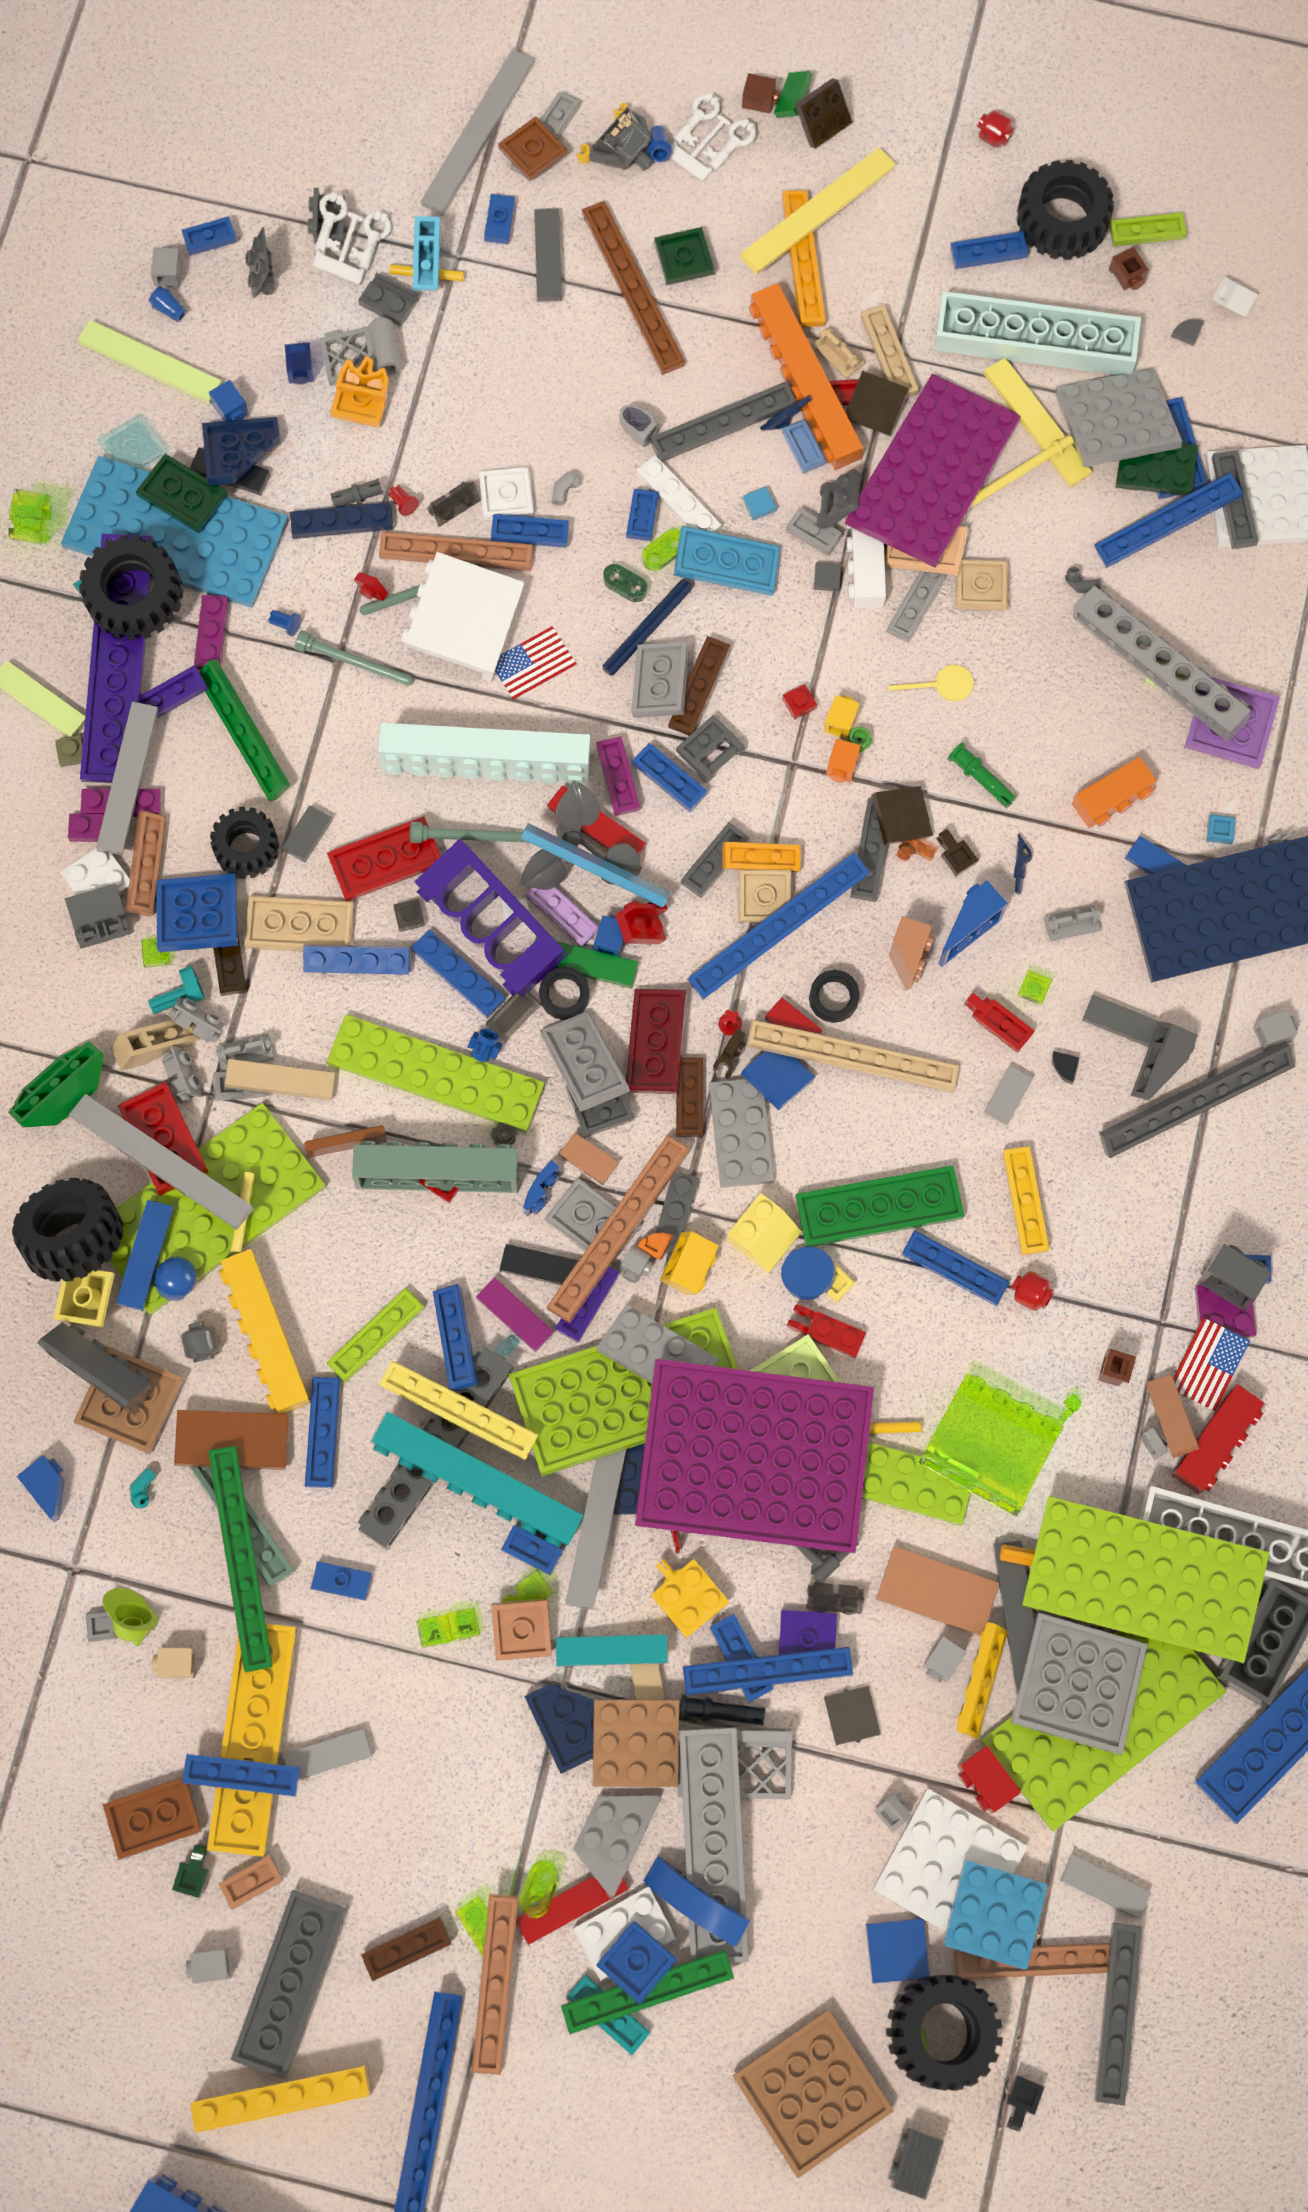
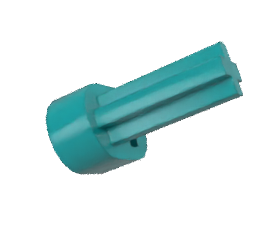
[148,965,205,1014]

